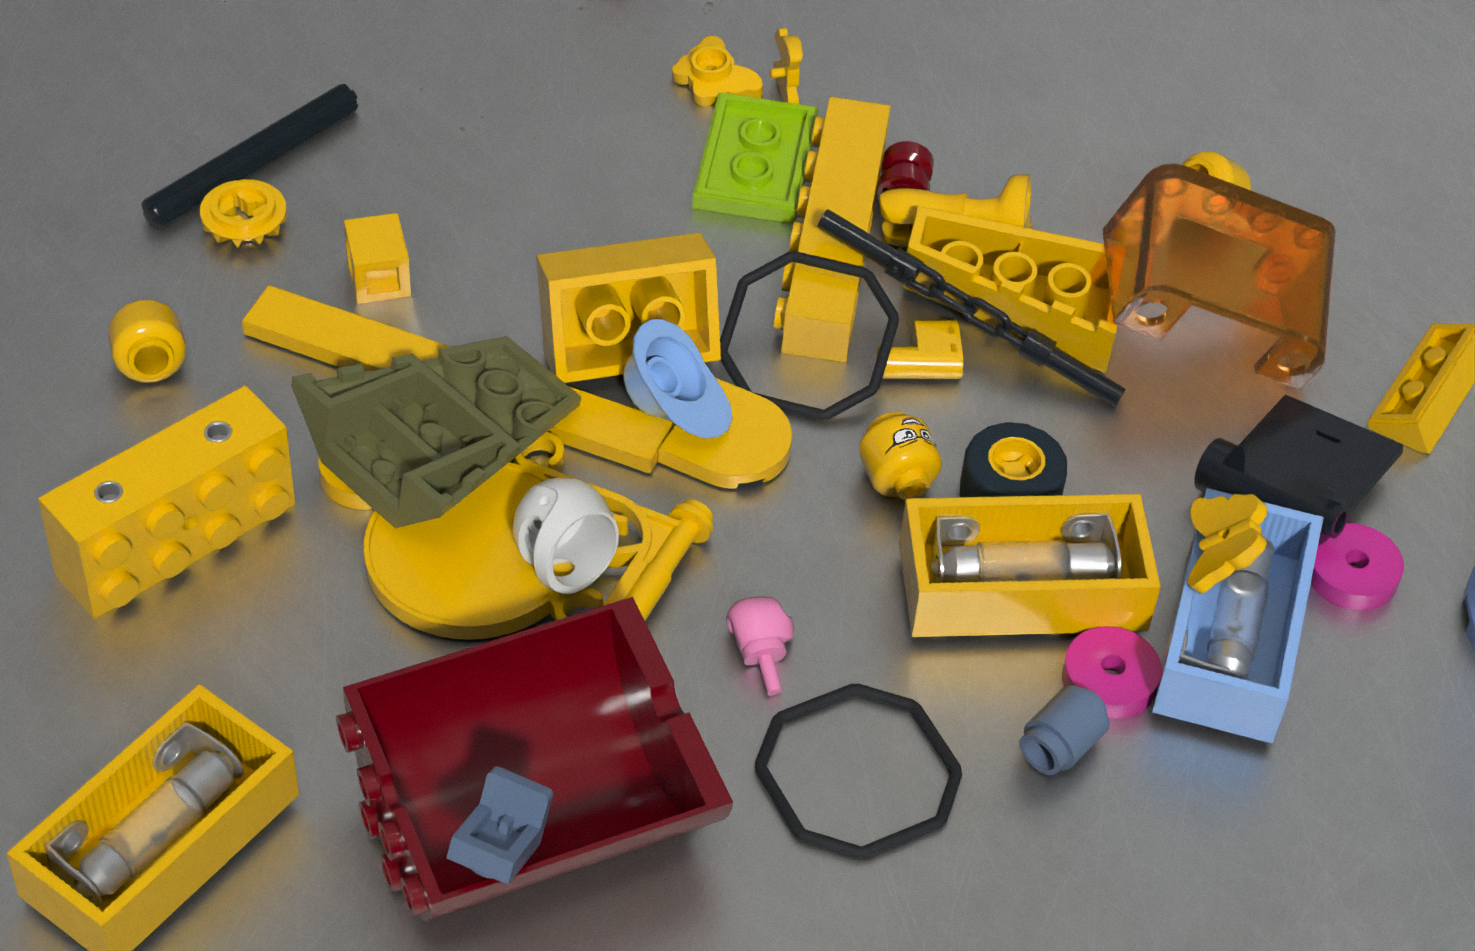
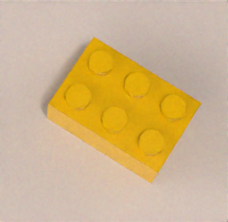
[536,232,721,383]

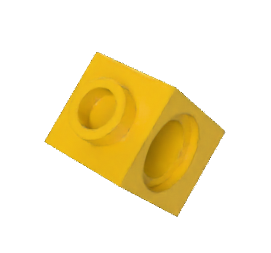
[344,213,411,304]

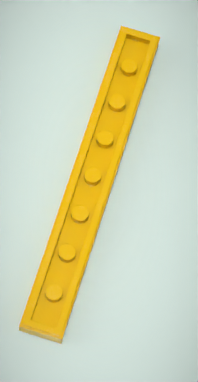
[242,285,673,474]

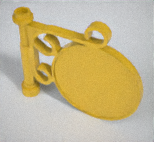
[363,432,714,640]

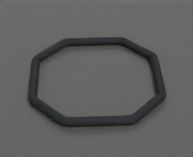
[720,251,899,420]
[755,684,962,858]

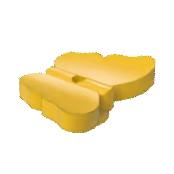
[672,35,763,107]
[1187,494,1267,594]

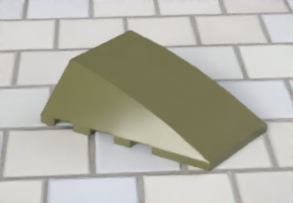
[291,336,581,528]

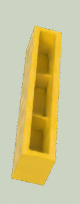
[773,97,891,363]

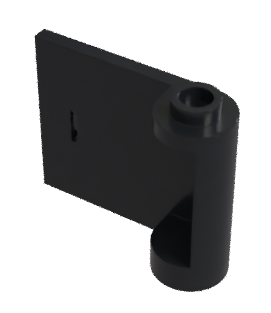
[1194,394,1404,545]

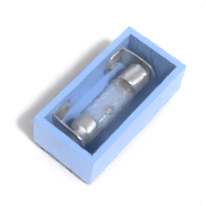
[1152,488,1323,744]

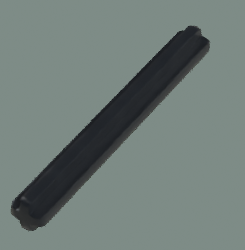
[141,84,358,227]

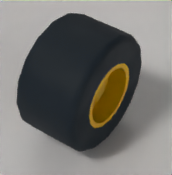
[960,422,1067,497]

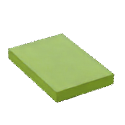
[692,93,819,224]

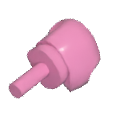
[726,596,794,696]

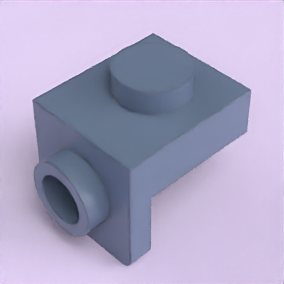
[447,766,553,885]

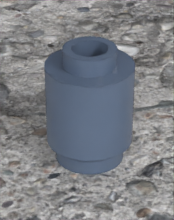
[1019,685,1109,775]

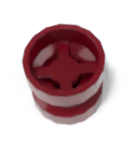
[876,141,934,203]

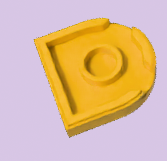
[658,377,792,489]

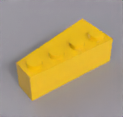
[902,206,1132,374]

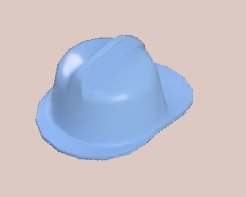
[623,319,732,438]

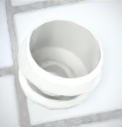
[513,478,619,594]

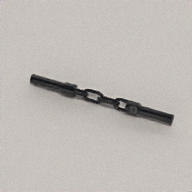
[817,209,1126,408]

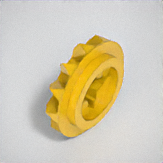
[200,179,287,248]

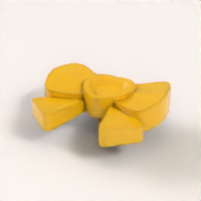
[769,28,803,104]

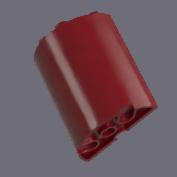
[336,597,733,922]

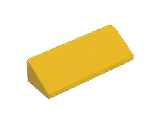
[1367,323,1475,454]

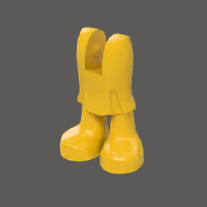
[880,174,1033,248]

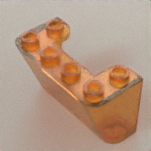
[1102,163,1336,390]

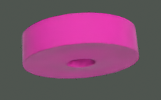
[1311,523,1404,610]
[1062,626,1162,719]

